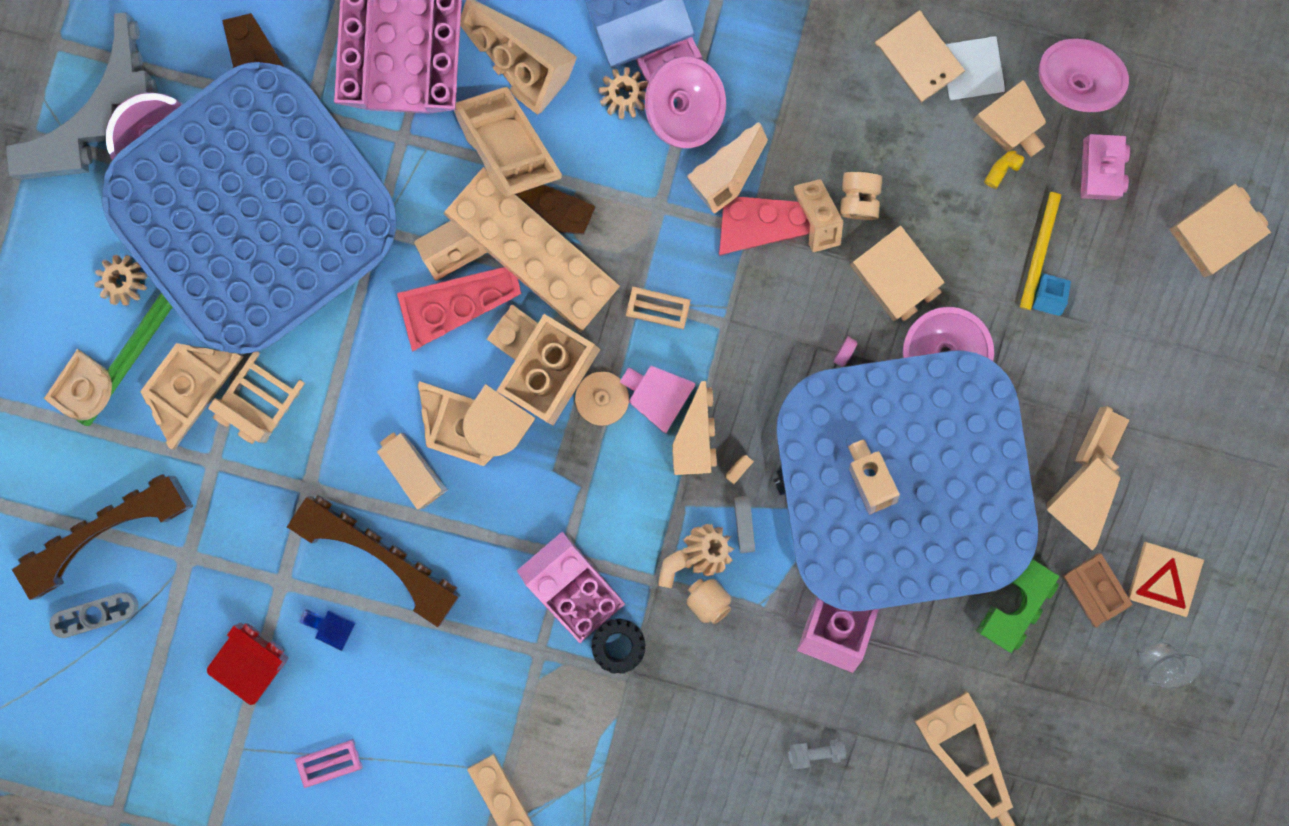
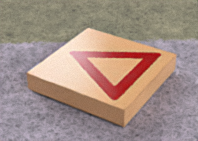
[1128,542,1204,617]

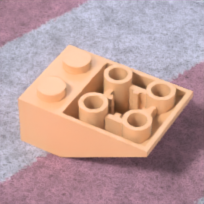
[672,381,717,475]

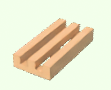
[626,286,691,330]

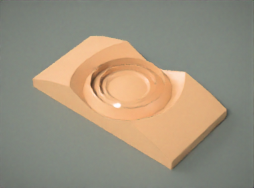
[454,87,562,197]

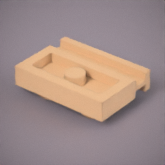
[487,305,538,360]

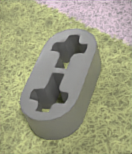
[734,495,755,554]

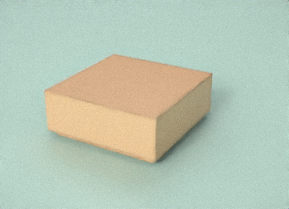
[725,455,754,484]

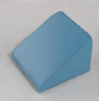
[1033,273,1071,316]

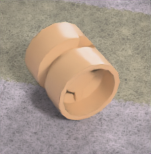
[840,172,882,220]

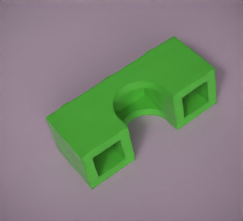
[976,559,1060,653]

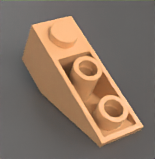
[687,122,768,214]

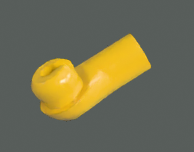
[984,151,1025,189]

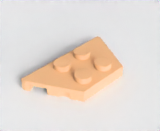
[140,343,243,450]
[418,381,494,466]

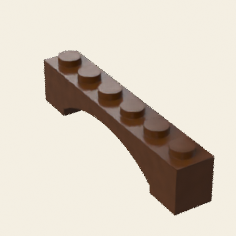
[11,474,193,600]
[287,495,461,627]

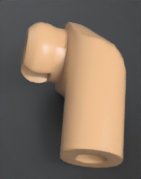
[658,550,693,588]

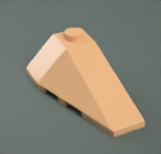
[460,0,577,115]

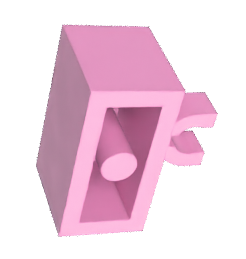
[1080,134,1130,200]

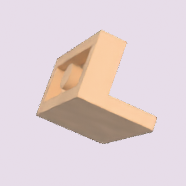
[414,221,487,281]
[1075,406,1129,465]

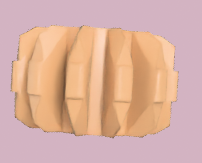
[599,67,648,119]
[95,255,148,306]
[681,524,735,576]

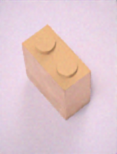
[1169,184,1271,277]
[850,225,945,322]

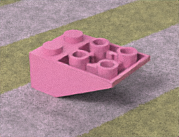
[517,531,625,643]

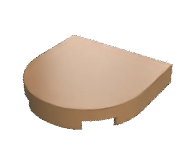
[44,349,112,420]
[463,384,536,456]

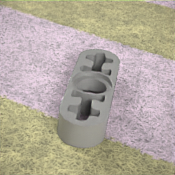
[50,592,138,638]

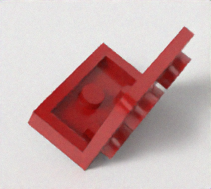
[207,623,289,705]

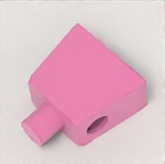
[620,366,696,433]

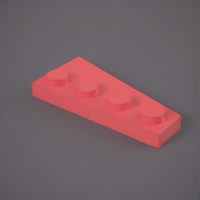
[397,267,521,352]

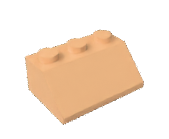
[497,314,600,426]

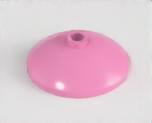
[1039,39,1129,112]
[645,57,726,148]
[106,92,182,160]
[903,307,994,361]

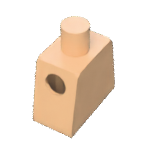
[973,80,1046,157]
[848,439,900,515]

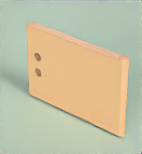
[875,10,965,103]

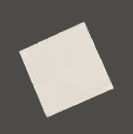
[946,36,1005,100]

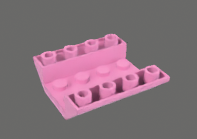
[334,0,462,114]

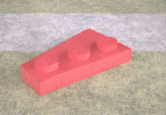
[719,197,810,256]

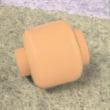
[687,579,731,624]

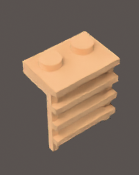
[208,351,305,444]

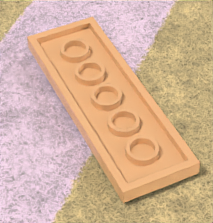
[443,167,620,332]

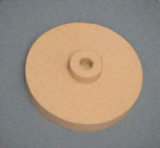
[575,372,629,426]

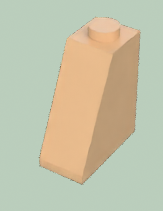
[377,432,448,510]
[1046,452,1120,550]

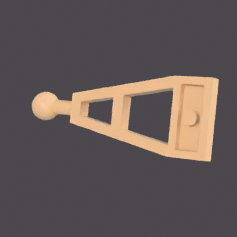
[915,691,1016,826]

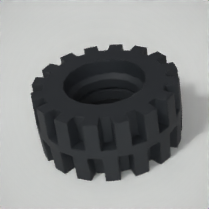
[591,618,646,674]

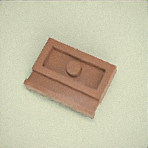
[1062,553,1133,628]

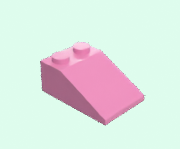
[797,597,879,673]

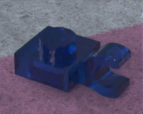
[299,609,356,651]

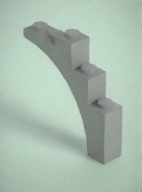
[6,13,158,180]

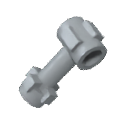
[788,739,846,769]

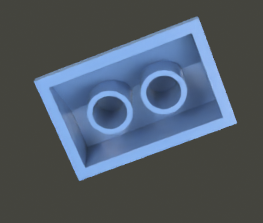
[586,0,695,69]

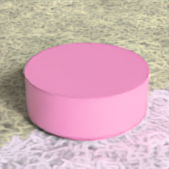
[833,336,858,367]

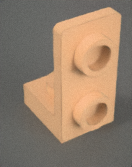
[794,179,843,252]

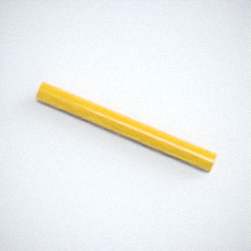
[1019,192,1062,310]

